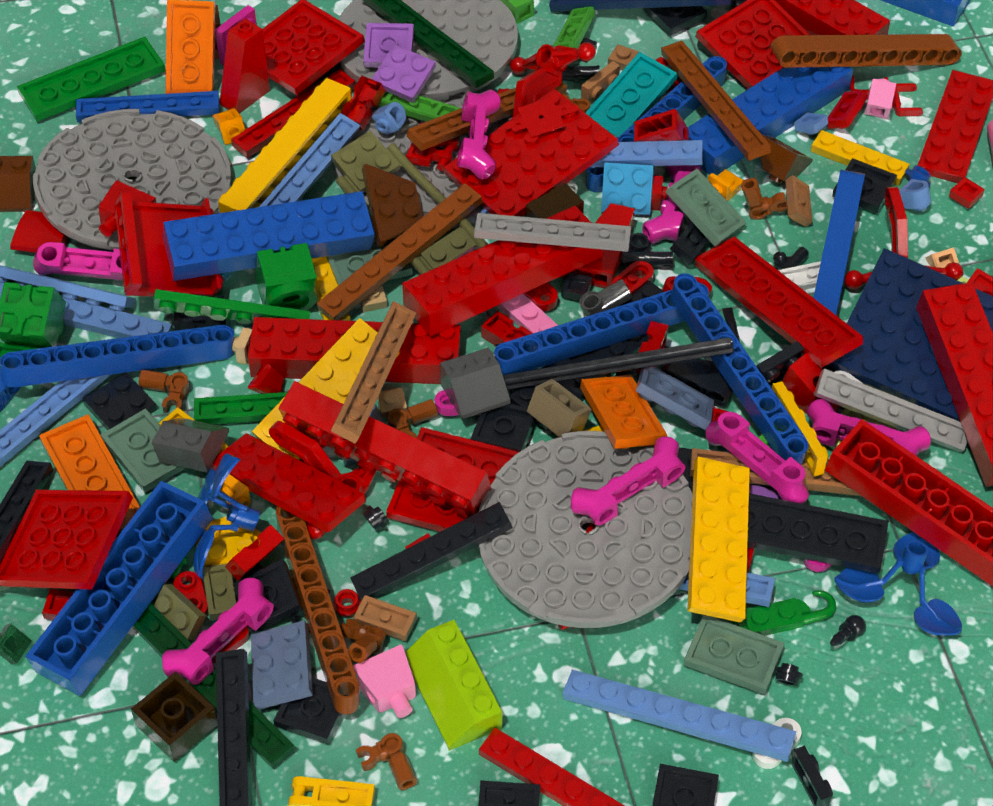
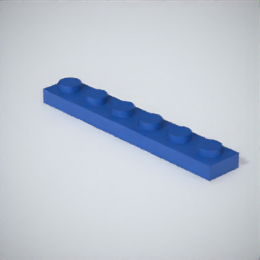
[76,91,220,123]

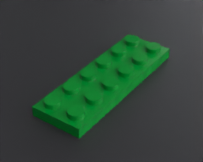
[17,37,166,122]

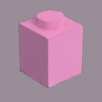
[864,79,896,119]

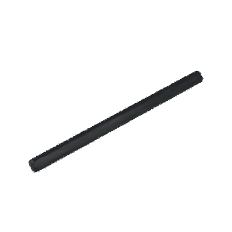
[503,337,734,390]

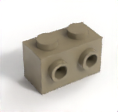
[527,379,591,438]

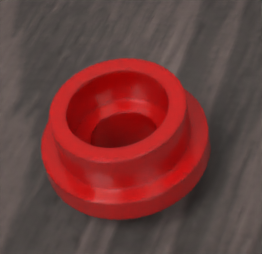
[333,589,361,617]

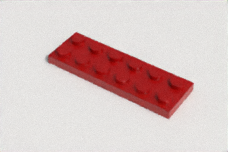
[917,70,993,183]
[210,433,366,533]

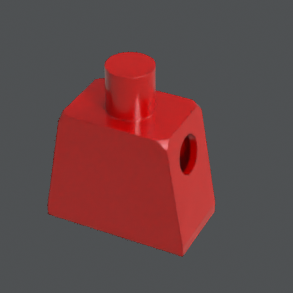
[634,109,689,142]
[99,180,157,237]
[783,353,839,414]

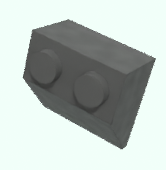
[440,347,510,419]
[152,418,229,473]

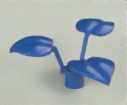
[193,453,260,579]
[834,532,962,635]

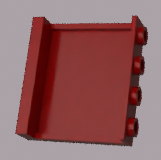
[114,193,223,297]

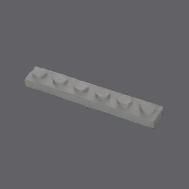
[474,213,631,252]
[814,369,967,453]

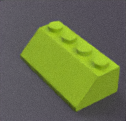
[405,620,502,751]

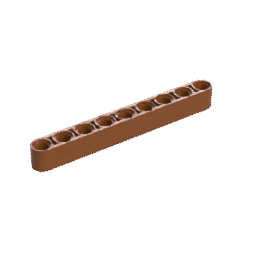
[770,34,962,68]
[276,506,360,715]

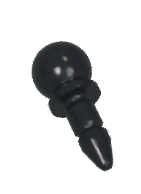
[830,615,866,646]

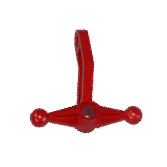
[510,42,596,117]
[844,187,964,290]
[269,421,377,540]

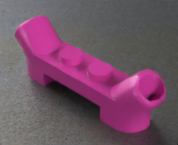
[457,89,501,179]
[642,165,701,244]
[33,242,123,280]
[807,399,931,456]
[706,412,809,504]
[571,436,685,526]
[162,578,274,685]

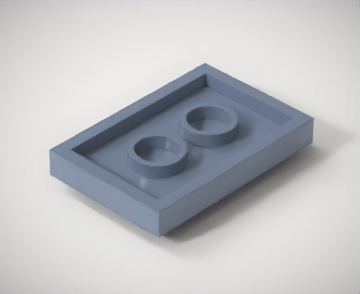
[636,366,714,430]
[251,620,313,710]

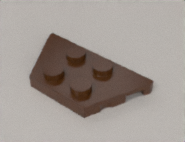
[362,164,423,247]

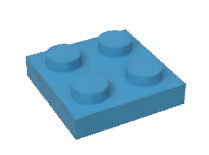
[601,162,654,215]

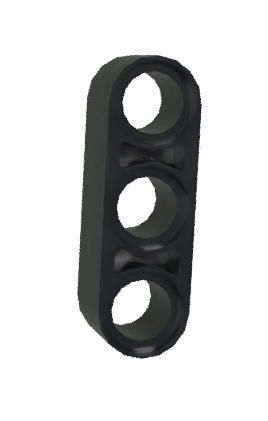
[660,359,734,407]

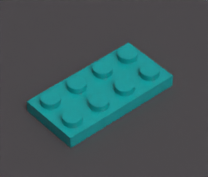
[586,51,678,138]

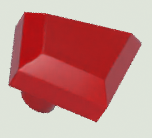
[248,363,284,394]

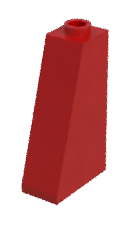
[220,18,270,114]
[563,203,635,289]

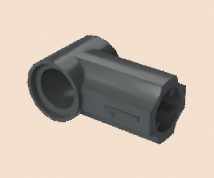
[579,279,633,317]

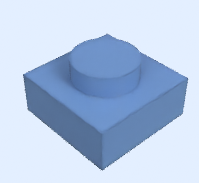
[794,112,828,135]

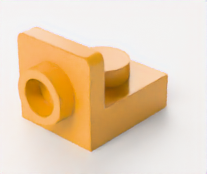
[212,108,245,145]
[708,169,743,202]
[220,474,251,511]

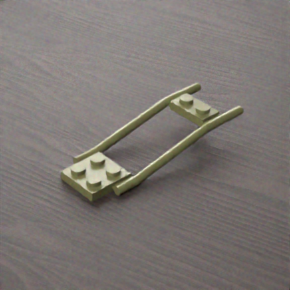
[331,130,488,275]

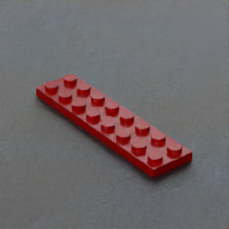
[694,236,863,368]

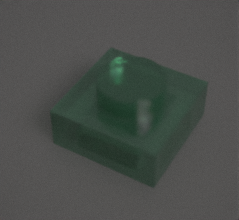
[0,623,32,665]

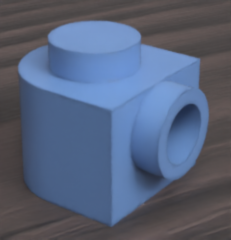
[372,102,406,135]
[899,179,932,211]

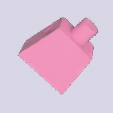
[353,644,416,718]

